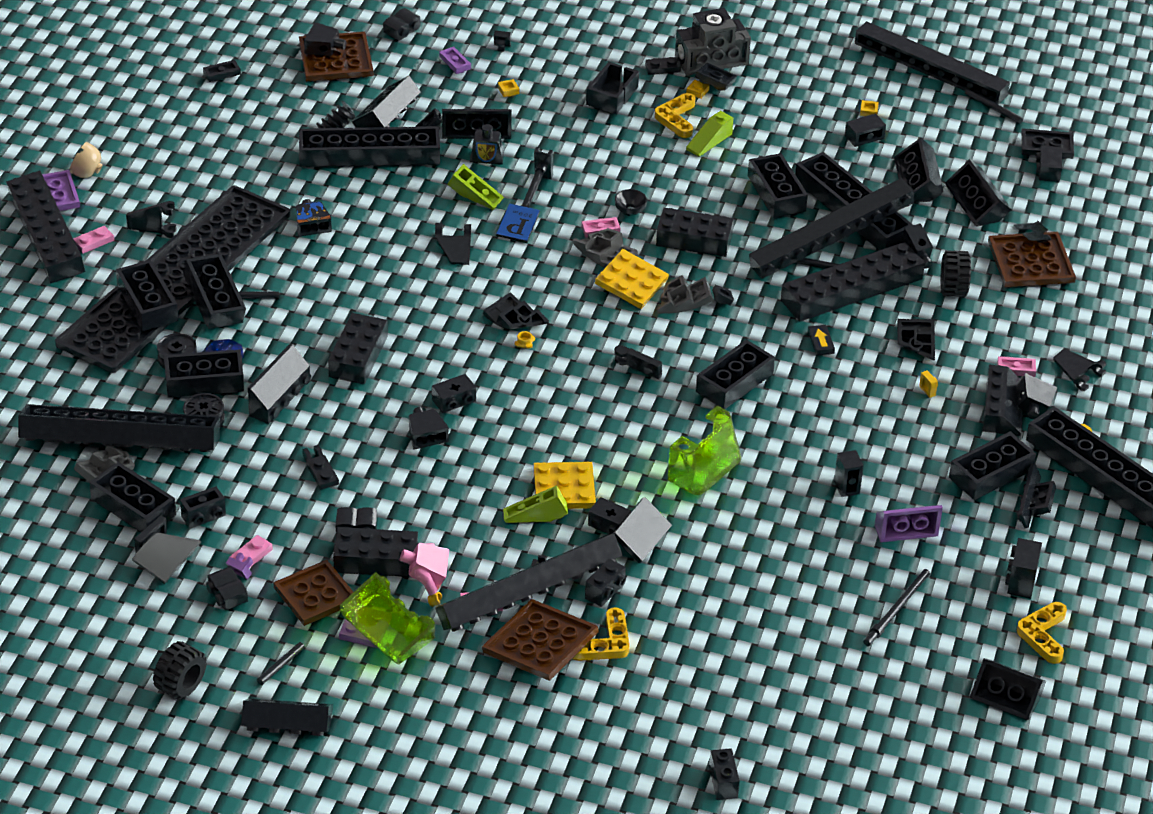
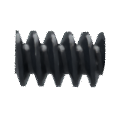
[316,101,355,128]

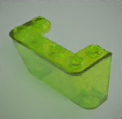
[668,405,742,495]
[340,572,435,665]

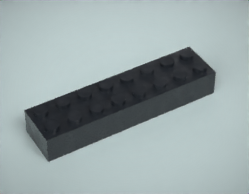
[299,126,440,167]
[795,152,913,251]
[6,170,85,284]
[780,242,925,322]

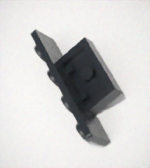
[1017,463,1056,528]

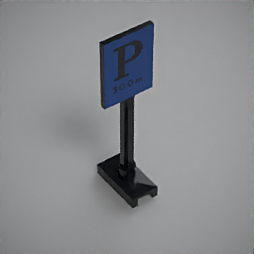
[496,147,553,243]

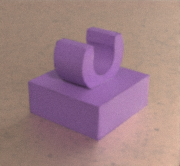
[226,552,253,580]

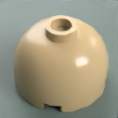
[70,142,103,178]

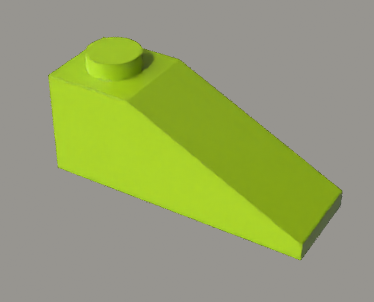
[686,110,734,157]
[447,164,504,210]
[503,485,568,523]

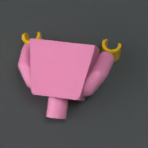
[400,543,449,607]

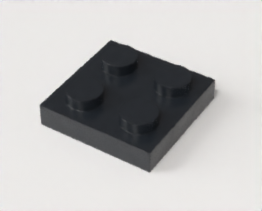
[694,62,737,91]

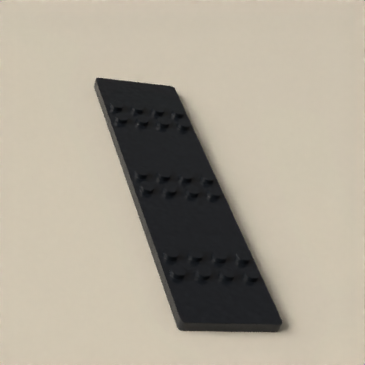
[55,185,290,373]

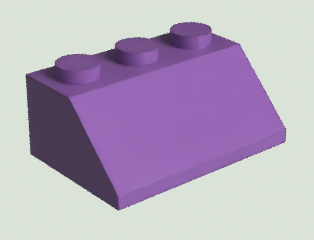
[875,505,943,542]

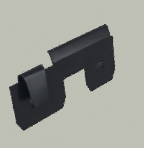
[1013,220,1051,243]

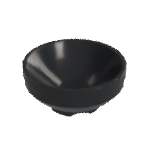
[615,189,647,216]

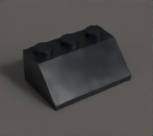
[969,658,1046,720]

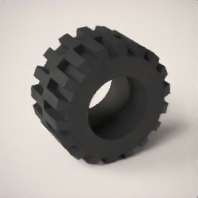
[940,250,971,297]
[153,641,207,700]

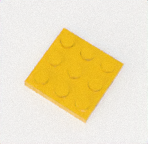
[595,249,669,309]
[534,462,596,509]

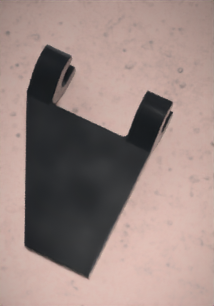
[126,201,177,238]
[435,223,471,265]
[1053,348,1107,391]

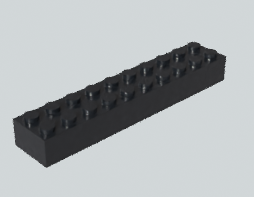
[18,404,220,452]
[1026,406,1153,528]

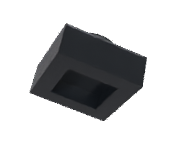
[712,284,734,306]

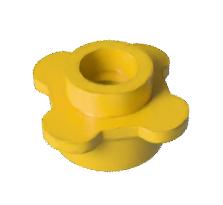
[515,331,535,349]

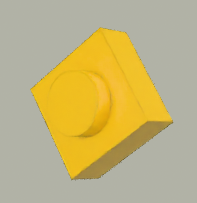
[498,79,520,97]
[686,80,709,99]
[860,100,879,116]
[919,370,938,398]

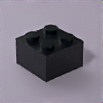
[1005,538,1042,599]

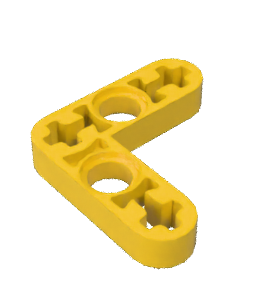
[654,93,696,138]
[1017,602,1067,664]
[572,607,629,661]

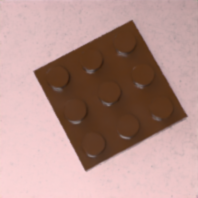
[273,560,358,626]

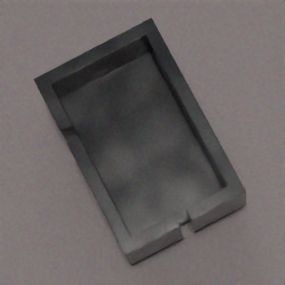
[586,61,639,114]

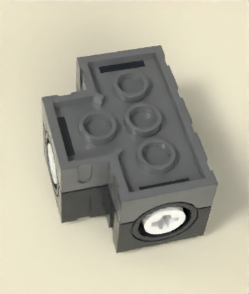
[675,8,751,76]

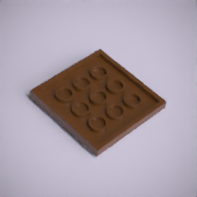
[299,31,374,82]
[988,231,1076,287]
[482,599,599,681]

